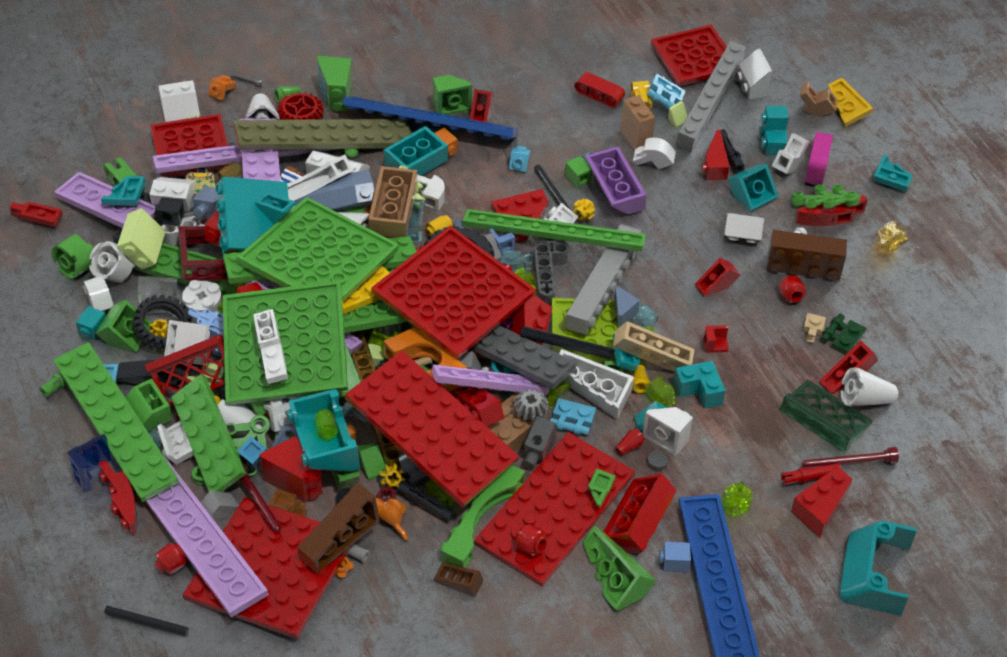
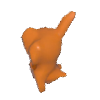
[376,498,408,541]

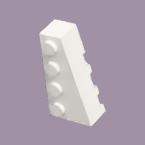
[559,349,634,420]

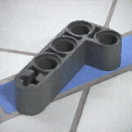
[533,241,569,306]

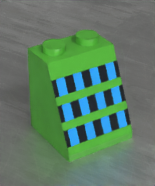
[317,56,353,112]

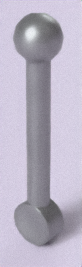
[230,71,262,86]

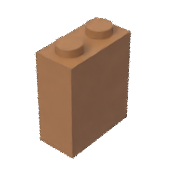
[620,95,655,150]

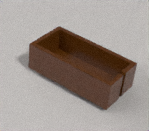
[766,230,847,281]

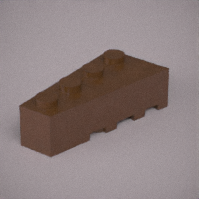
[297,483,380,574]

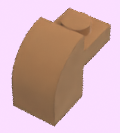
[800,82,838,116]

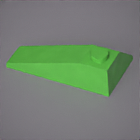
[583,526,656,611]

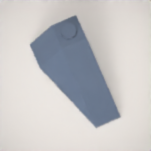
[300,170,375,212]

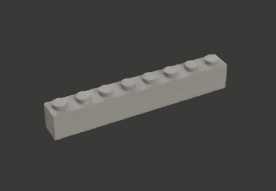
[676,41,746,152]
[565,224,641,335]

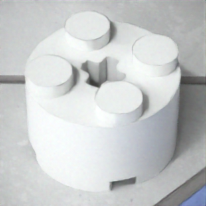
[89,241,136,283]
[182,280,223,324]

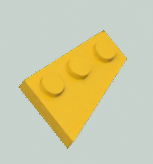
[828,77,873,127]

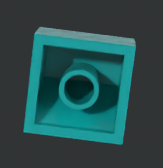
[728,164,779,211]

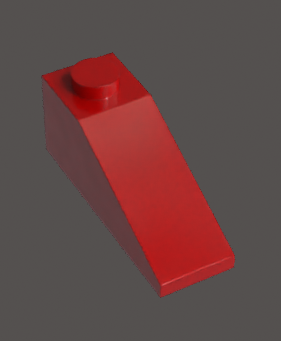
[701,130,730,180]
[819,340,878,394]

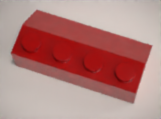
[603,473,677,554]

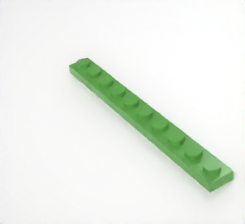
[462,209,646,252]

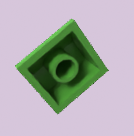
[432,75,472,115]
[95,299,153,353]

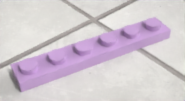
[431,365,549,395]

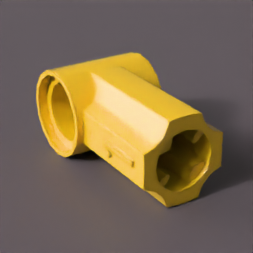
[630,81,652,109]

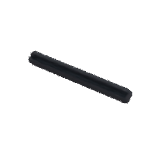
[520,326,614,359]

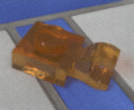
[268,489,307,516]

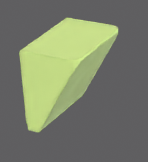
[668,101,688,127]
[368,344,384,371]

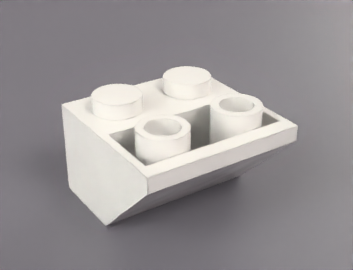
[164,320,210,365]

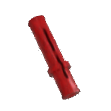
[781,463,842,486]

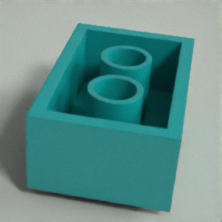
[384,126,448,176]

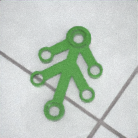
[791,184,860,208]
[226,415,270,476]

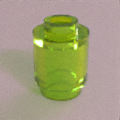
[314,409,338,440]

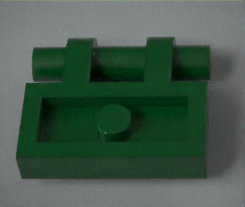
[820,314,867,355]

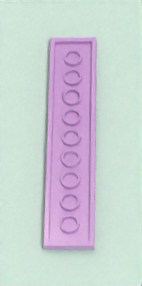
[145,456,269,618]

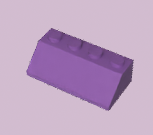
[585,146,646,214]

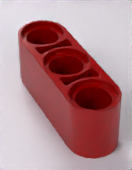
[574,72,625,107]

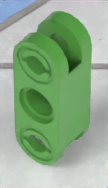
[103,157,145,196]

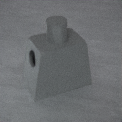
[523,416,556,468]

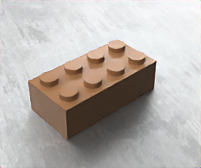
[368,166,417,238]
[487,393,547,452]

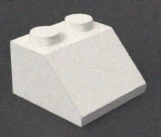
[736,49,772,100]
[158,80,200,122]
[150,177,196,212]
[724,213,764,243]
[643,407,693,456]

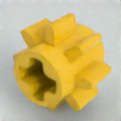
[573,198,595,221]
[149,319,169,338]
[379,463,405,487]

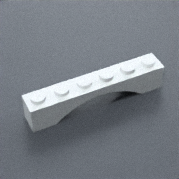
[287,155,353,201]

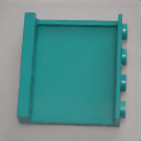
[215,177,289,254]

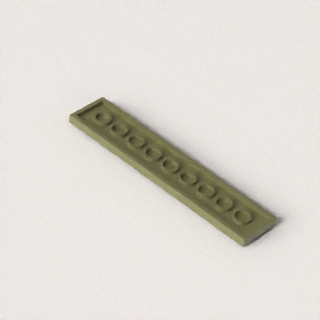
[233,119,411,150]

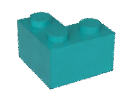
[759,106,789,155]
[673,361,726,409]

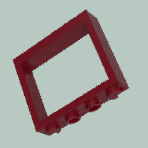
[179,226,228,281]

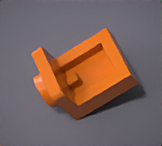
[208,75,236,100]

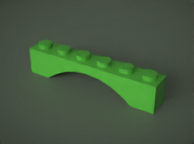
[440,465,525,568]

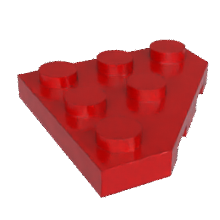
[492,189,549,243]

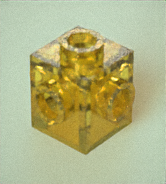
[876,220,909,252]

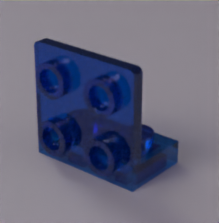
[67,434,112,493]

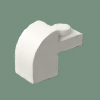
[772,133,809,174]
[633,138,676,169]
[417,175,445,211]
[83,276,113,311]

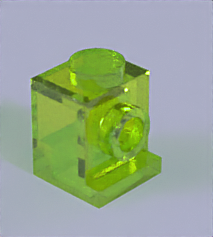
[646,374,677,407]

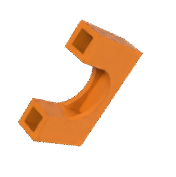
[383,327,468,392]

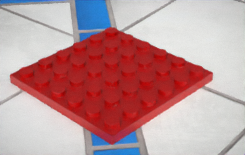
[371,225,536,359]
[182,497,352,639]

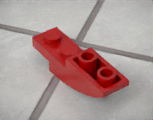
[795,195,868,226]
[98,460,137,536]

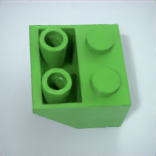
[125,379,172,432]

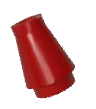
[615,428,645,456]

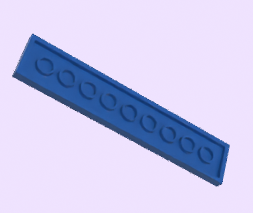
[343,96,519,140]
[678,494,760,657]

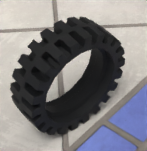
[132,294,192,352]

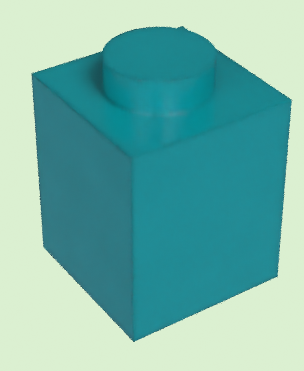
[76,306,106,341]

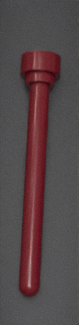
[802,447,899,468]
[240,458,281,533]

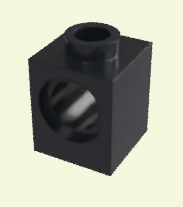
[155,198,185,226]

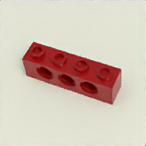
[449,386,505,426]

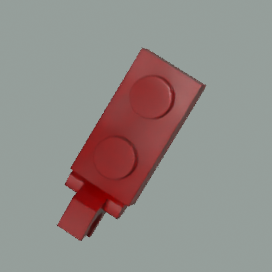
[10,202,63,227]

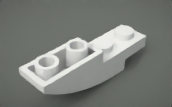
[253,309,288,384]

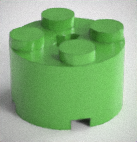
[51,234,93,279]

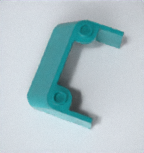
[839,521,917,616]

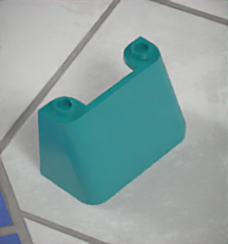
[287,389,360,472]

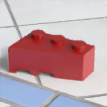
[510,295,553,346]
[791,466,853,538]

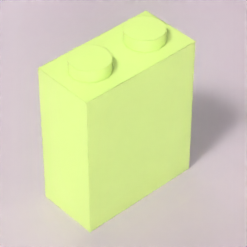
[117,208,166,270]

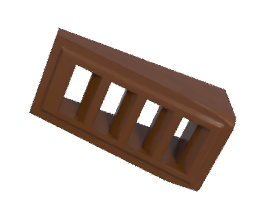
[434,562,483,596]

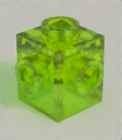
[722,481,753,518]

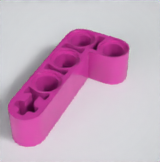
[804,132,833,185]

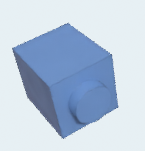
[659,542,691,572]

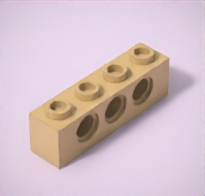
[613,321,694,372]

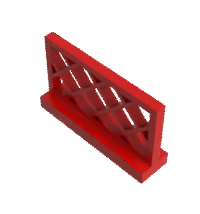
[145,334,225,406]

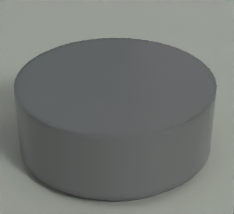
[647,450,668,471]

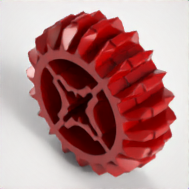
[277,91,324,120]

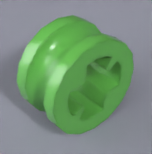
[192,466,206,486]

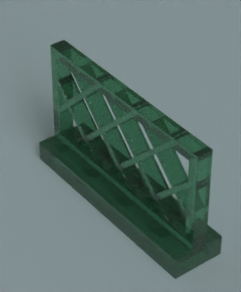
[780,379,873,453]

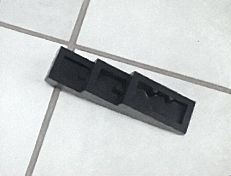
[116,360,200,385]

